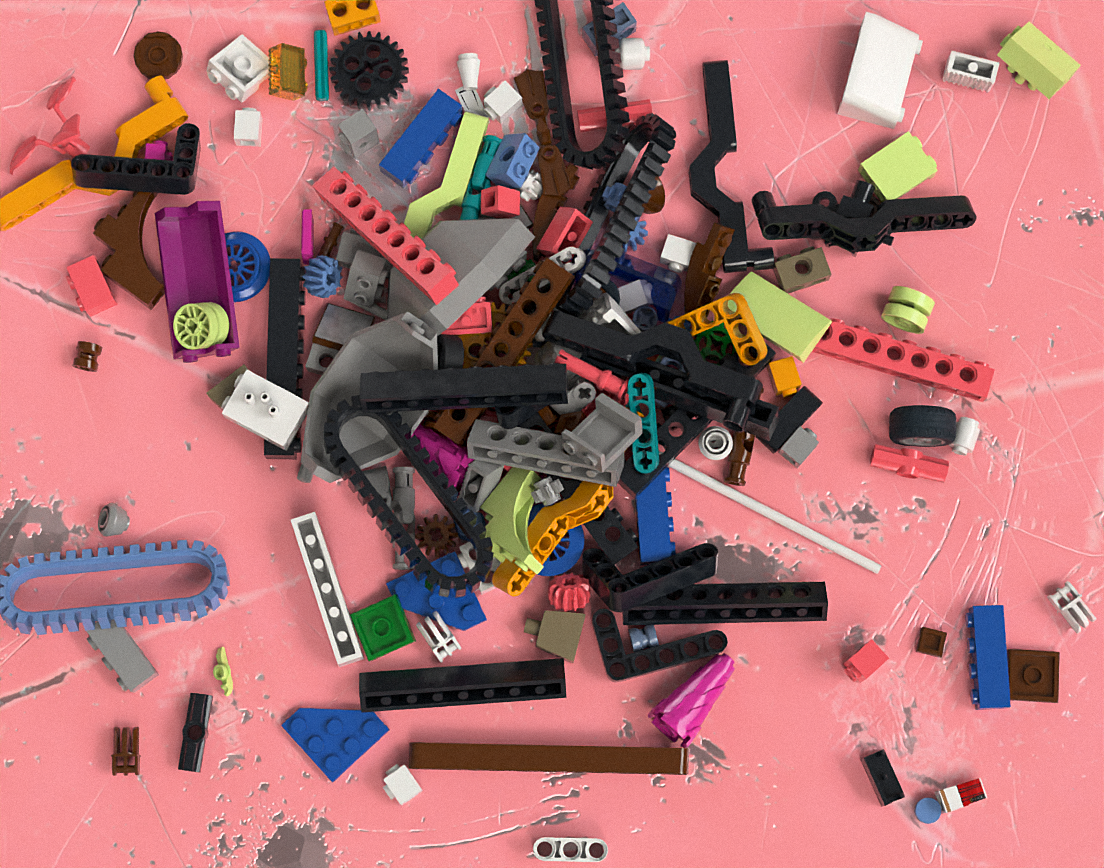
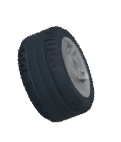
[889,405,956,447]

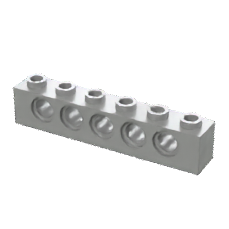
[467,419,624,487]

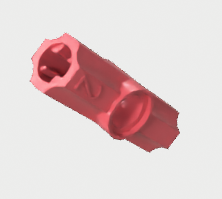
[577,99,652,133]
[870,444,949,483]

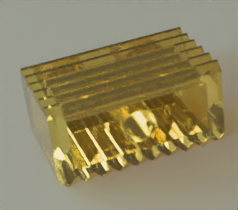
[268,43,308,101]

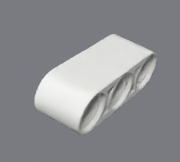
[533,837,608,862]

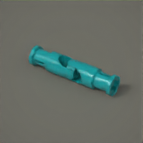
[459,135,502,220]

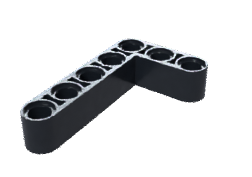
[71,123,201,195]
[582,543,718,612]
[592,608,728,683]

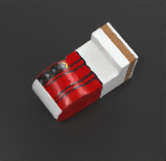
[934,778,988,814]

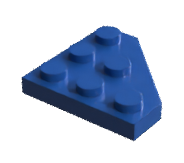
[386,551,487,631]
[281,708,390,782]

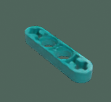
[628,373,659,474]

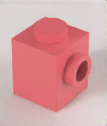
[481,185,520,218]

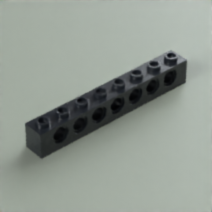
[618,343,776,499]
[504,412,639,565]
[622,581,828,625]

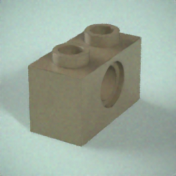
[773,246,832,294]

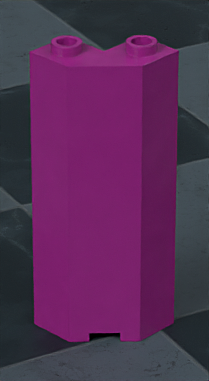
[154,201,240,363]

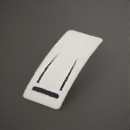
[455,86,490,123]

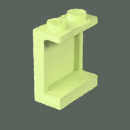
[858,131,938,202]

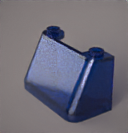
[575,245,682,323]

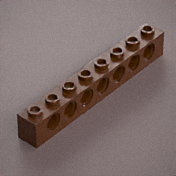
[433,258,575,445]

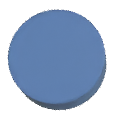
[914,798,941,824]

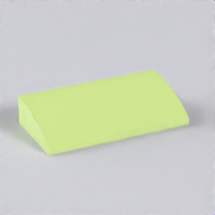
[728,271,832,363]

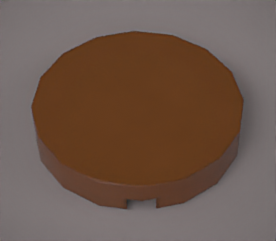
[133,31,183,79]

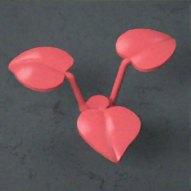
[10,76,90,175]

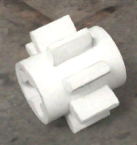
[516,170,542,202]

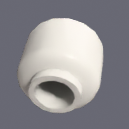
[615,38,650,70]

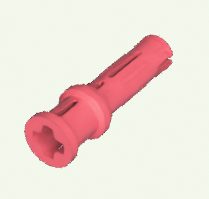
[554,349,629,401]

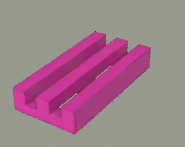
[301,209,314,265]

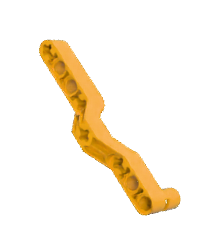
[0,76,189,231]
[492,406,644,596]

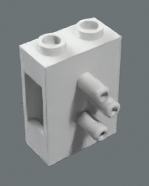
[221,370,309,451]

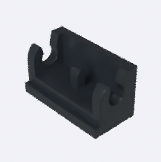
[860,749,905,807]

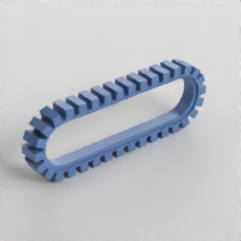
[0,540,230,635]

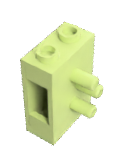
[997,22,1081,99]

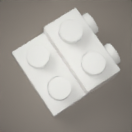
[206,34,278,103]

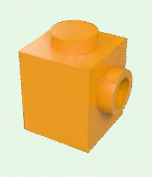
[767,356,802,397]

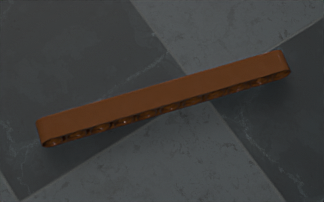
[408,742,689,775]

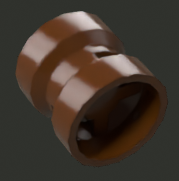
[72,341,103,372]

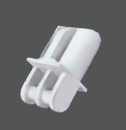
[1047,581,1097,634]
[416,611,462,663]

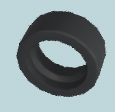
[437,334,464,370]

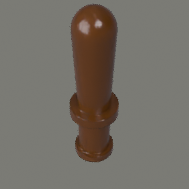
[317,222,344,257]

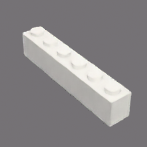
[291,512,364,667]

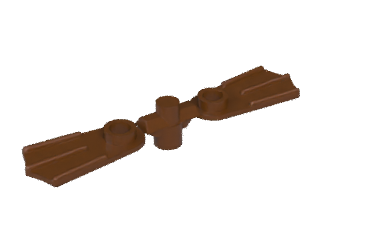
[514,69,573,197]

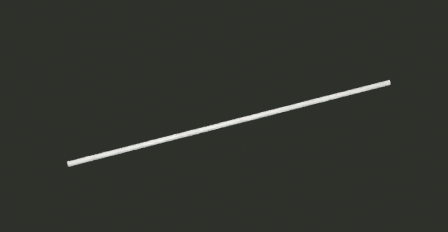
[347,300,882,574]

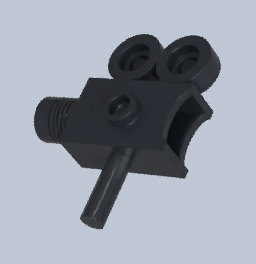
[810,180,894,257]

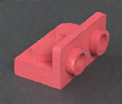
[442,296,493,335]

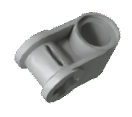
[549,374,596,415]
[362,466,393,511]

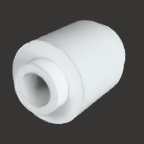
[949,417,980,456]

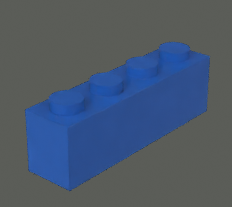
[379,88,463,188]
[633,462,676,565]
[965,605,1011,710]

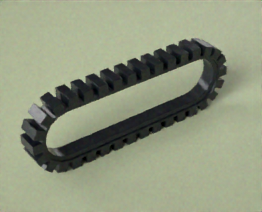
[535,0,630,170]
[545,113,677,317]
[323,395,494,598]

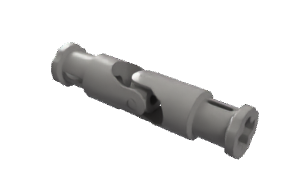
[392,467,415,570]

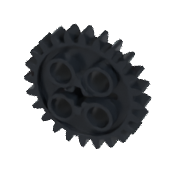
[329,31,409,110]

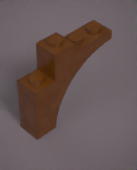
[93,191,165,310]

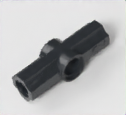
[178,693,213,773]

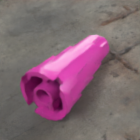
[411,424,475,495]
[648,653,735,748]

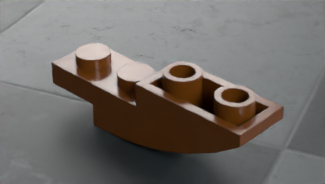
[532,163,580,262]
[684,222,735,322]

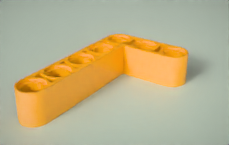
[666,293,767,365]

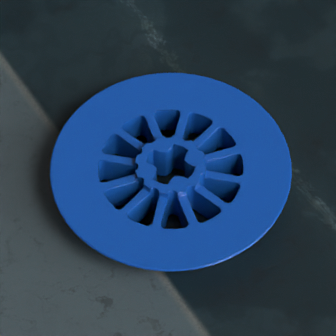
[225,232,270,302]
[528,503,585,576]

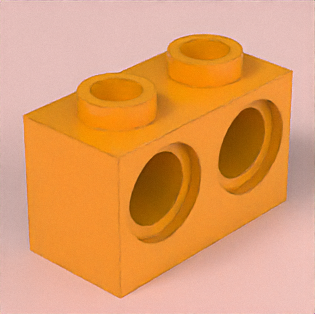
[324,0,381,36]

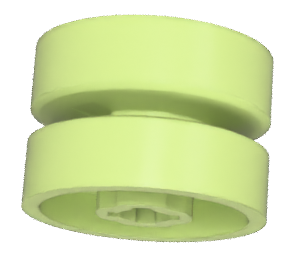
[881,286,935,334]
[173,302,229,350]

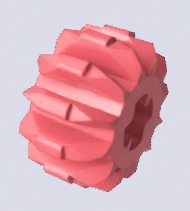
[548,572,591,612]

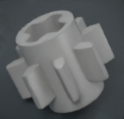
[531,476,564,507]

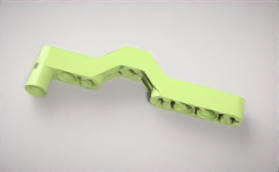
[404,111,489,239]

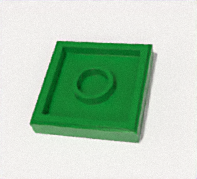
[350,594,416,662]

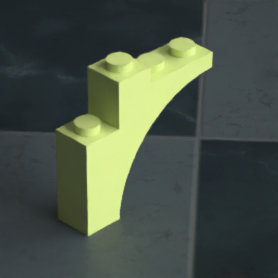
[480,467,544,575]

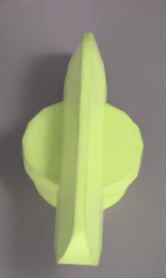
[213,647,233,696]

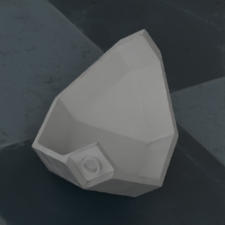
[386,218,535,336]
[300,312,438,483]

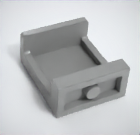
[562,393,642,473]

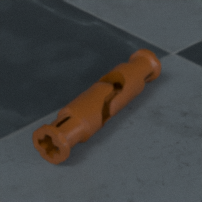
[724,387,764,486]

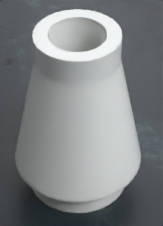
[456,53,481,91]

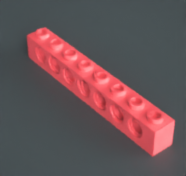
[312,167,459,305]
[812,318,995,402]

